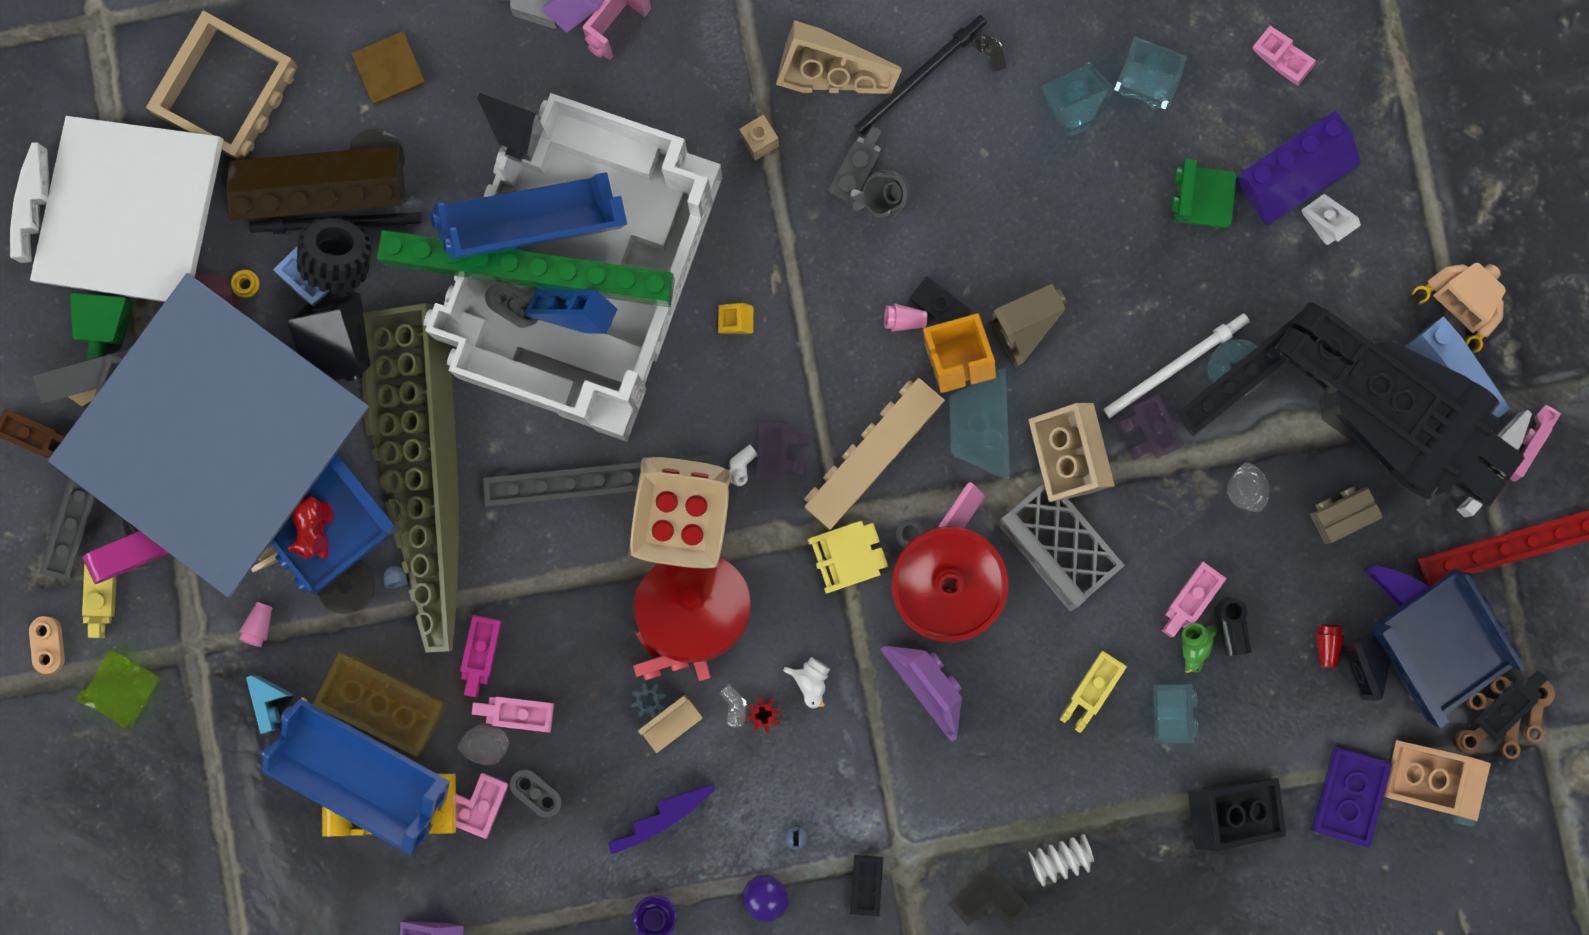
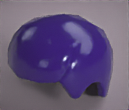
[743,875,789,922]
[632,895,677,935]

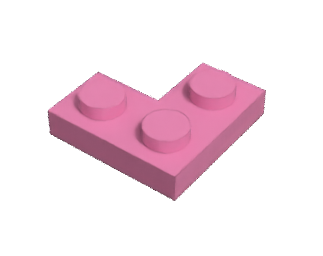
[456,773,510,839]

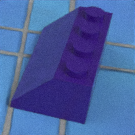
[1236,110,1361,226]

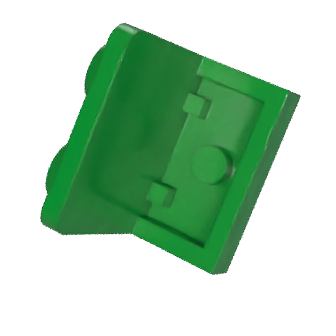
[1171,159,1236,228]

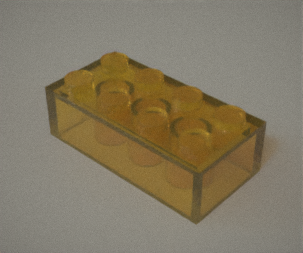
[312,652,449,757]

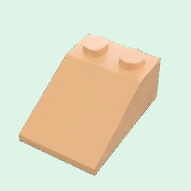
[1383,740,1491,821]

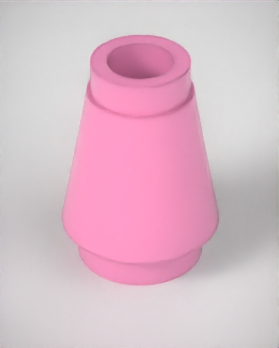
[884,303,927,332]
[239,602,273,647]

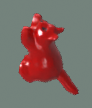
[288,496,334,559]

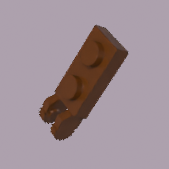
[0,408,65,458]

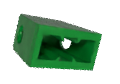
[70,293,134,360]

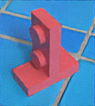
[633,656,711,681]

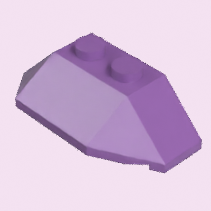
[880,645,962,742]

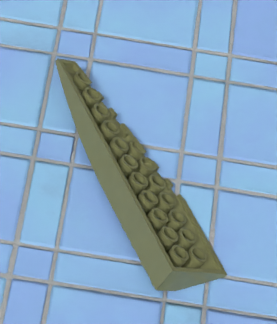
[362,303,459,653]

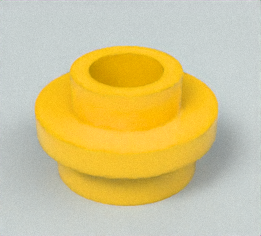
[231,270,260,298]

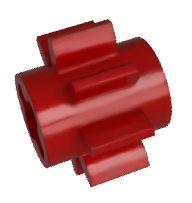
[746,697,782,733]

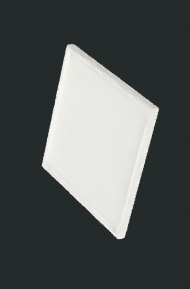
[30,116,224,302]

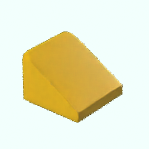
[718,303,754,334]

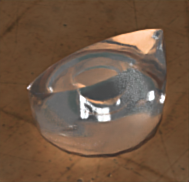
[1227,462,1270,512]
[457,722,509,766]

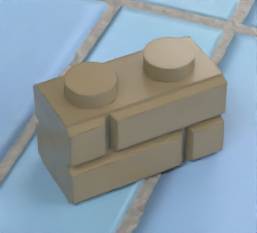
[1310,485,1382,545]

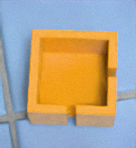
[923,313,996,393]

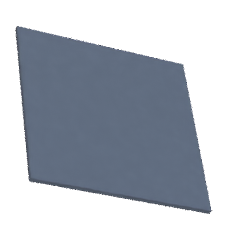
[48,273,370,598]

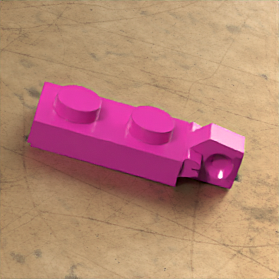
[460,615,502,698]

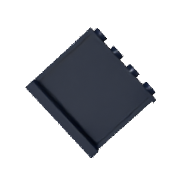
[1370,569,1525,729]

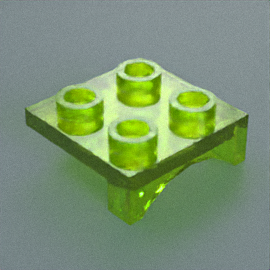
[76,649,161,729]

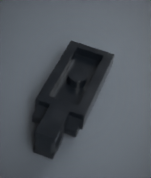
[1473,671,1548,742]

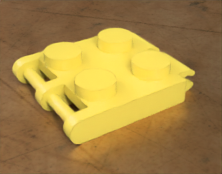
[807,521,888,594]

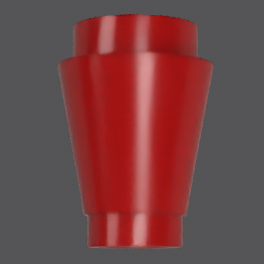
[1315,624,1345,667]

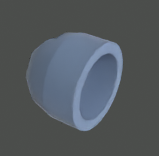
[384,566,408,588]
[784,826,808,850]

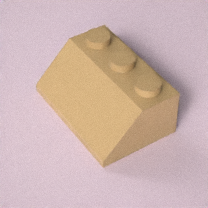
[1028,403,1115,502]

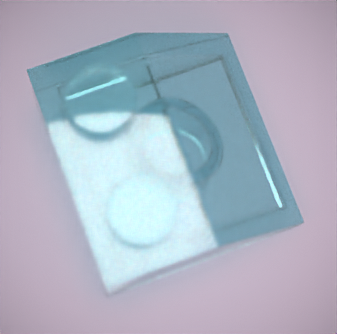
[1114,36,1187,110]

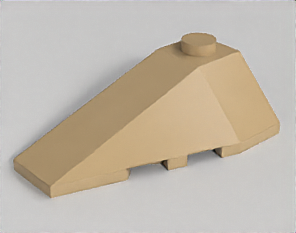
[776,20,902,94]

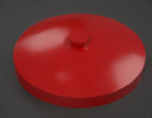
[892,526,1008,642]
[634,558,751,663]

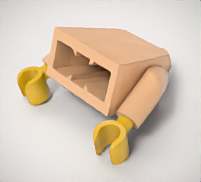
[1411,263,1506,353]

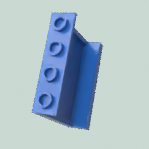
[268,453,398,595]

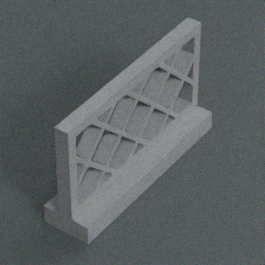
[995,483,1125,611]

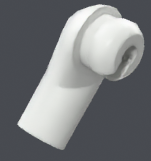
[729,444,758,486]

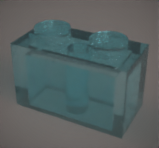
[1153,684,1199,744]

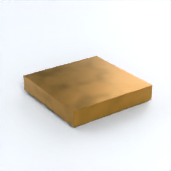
[351,31,426,106]

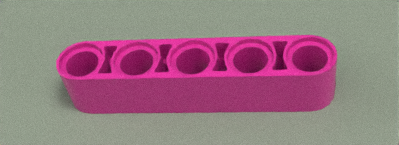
[82,531,169,584]

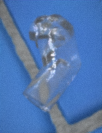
[719,684,747,728]

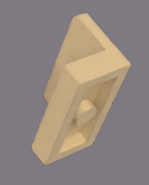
[638,695,703,753]

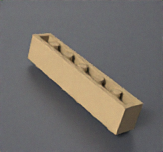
[804,378,945,531]

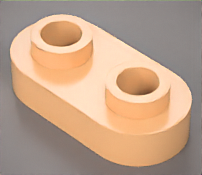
[29,616,65,674]

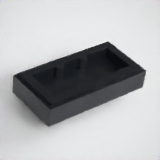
[909,276,972,324]
[850,854,884,916]

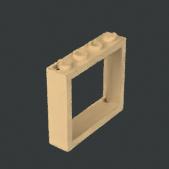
[146,11,298,160]

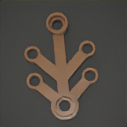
[1454,676,1555,759]

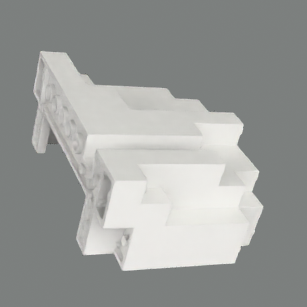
[424,93,723,442]

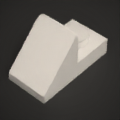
[1302,194,1361,245]

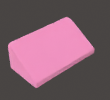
[938,482,985,528]

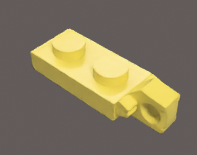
[82,565,116,638]

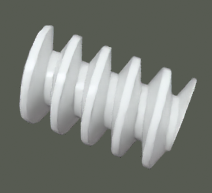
[1028,834,1094,886]

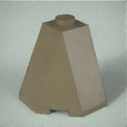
[989,284,1067,369]

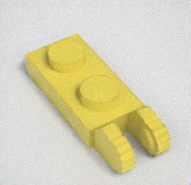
[1059,650,1127,733]

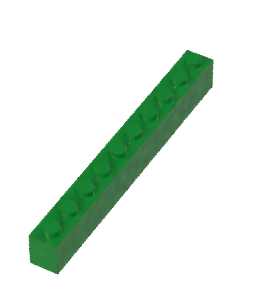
[377,230,675,308]

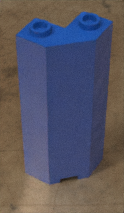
[430,172,628,261]
[262,698,450,856]

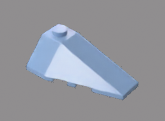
[1404,316,1510,418]

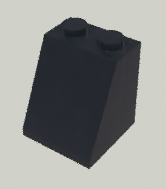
[287,293,371,382]

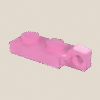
[1510,405,1561,481]
[1162,561,1227,638]
[472,696,555,732]

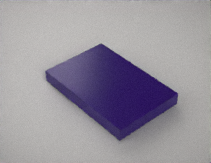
[1311,747,1392,848]

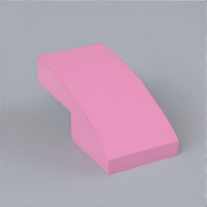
[1253,26,1316,86]

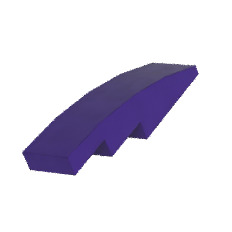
[608,783,716,855]

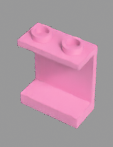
[582,0,652,60]

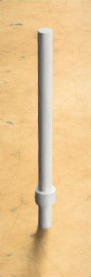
[1102,313,1250,419]

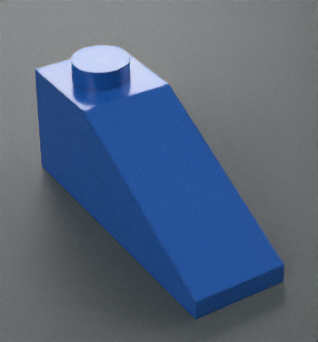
[524,289,618,334]

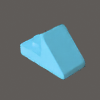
[246,676,293,734]

